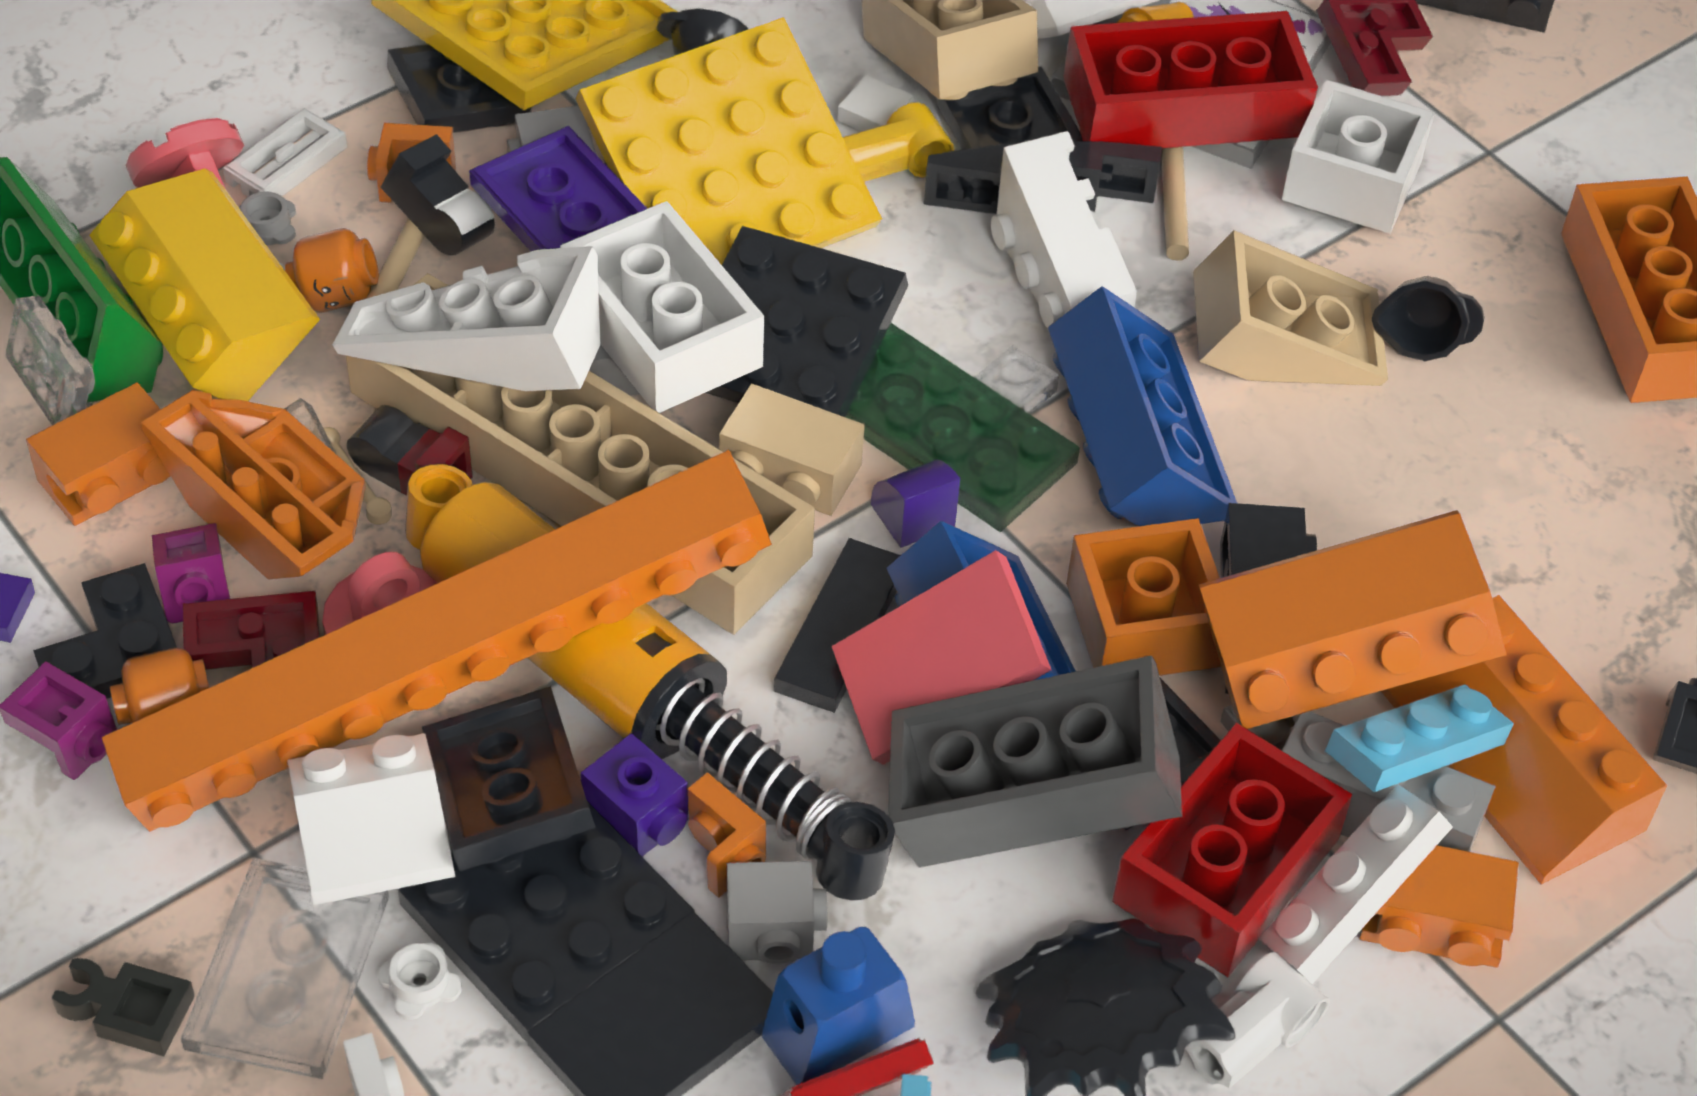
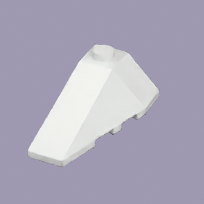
[332,246,600,391]

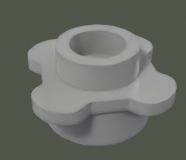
[239,191,296,245]

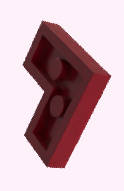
[1316,0,1433,96]
[183,590,320,670]

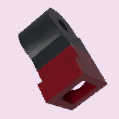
[346,405,473,496]

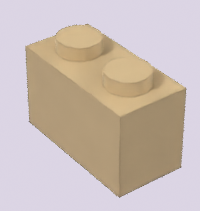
[719,384,864,516]

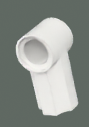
[1186,952,1330,1089]

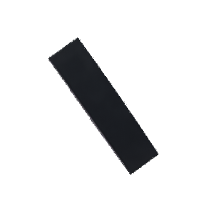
[924,141,1162,214]

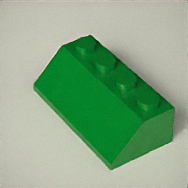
[0,157,163,403]

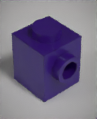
[580,733,689,857]

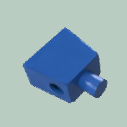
[762,926,915,1085]

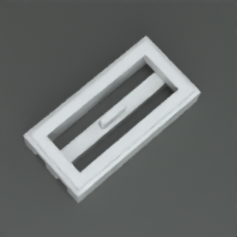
[223,108,347,197]

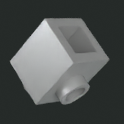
[727,861,827,964]

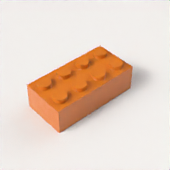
[1561,176,1697,403]

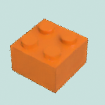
[1066,518,1221,676]

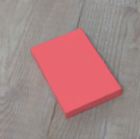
[832,550,1052,765]

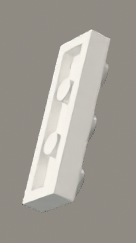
[1258,784,1453,984]

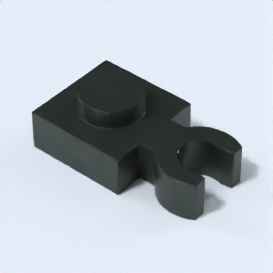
[52,958,195,1056]

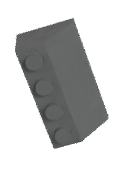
[888,655,1182,868]

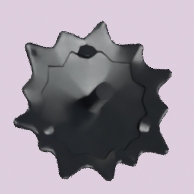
[976,918,1236,1096]

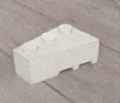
[991,131,1137,328]

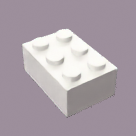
[560,201,764,413]

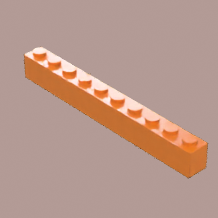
[102,450,772,832]

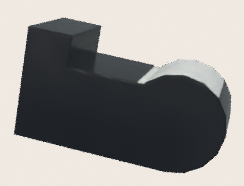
[381,134,495,256]

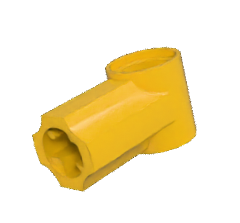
[843,102,955,182]

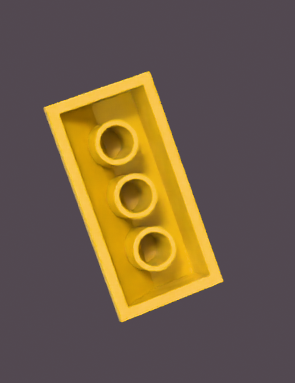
[89,168,320,401]

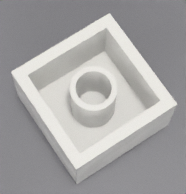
[1282,80,1435,234]

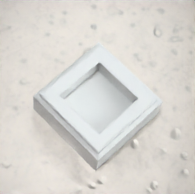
[837,75,914,131]

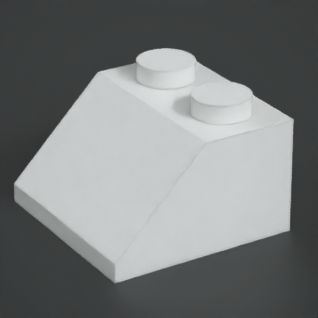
[287,733,455,905]

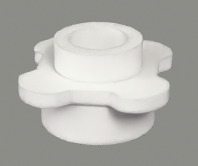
[378,943,462,1020]

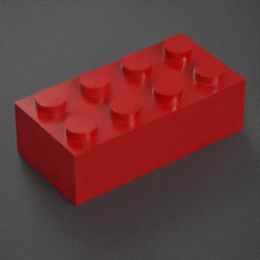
[1063,11,1318,148]

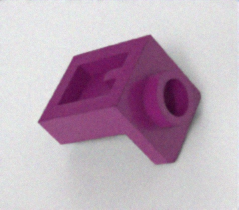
[152,523,231,624]
[0,661,117,780]

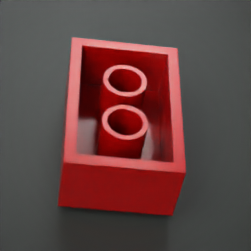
[1112,723,1353,978]

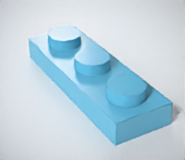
[1325,684,1514,792]

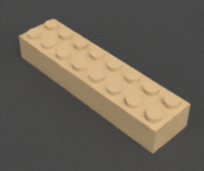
[346,273,815,635]

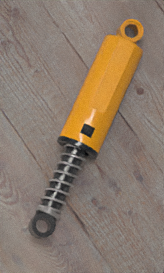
[405,464,895,901]

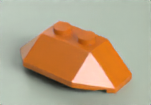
[140,390,366,580]

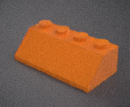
[1198,510,1507,729]
[1381,595,1667,885]

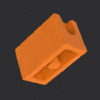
[26,382,170,526]
[1359,845,1519,968]

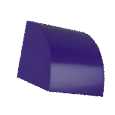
[871,460,960,548]

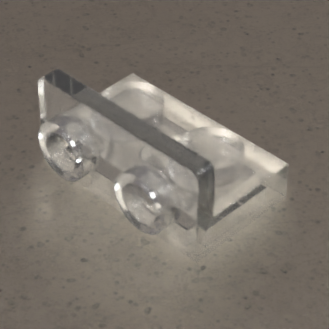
[5,296,101,425]

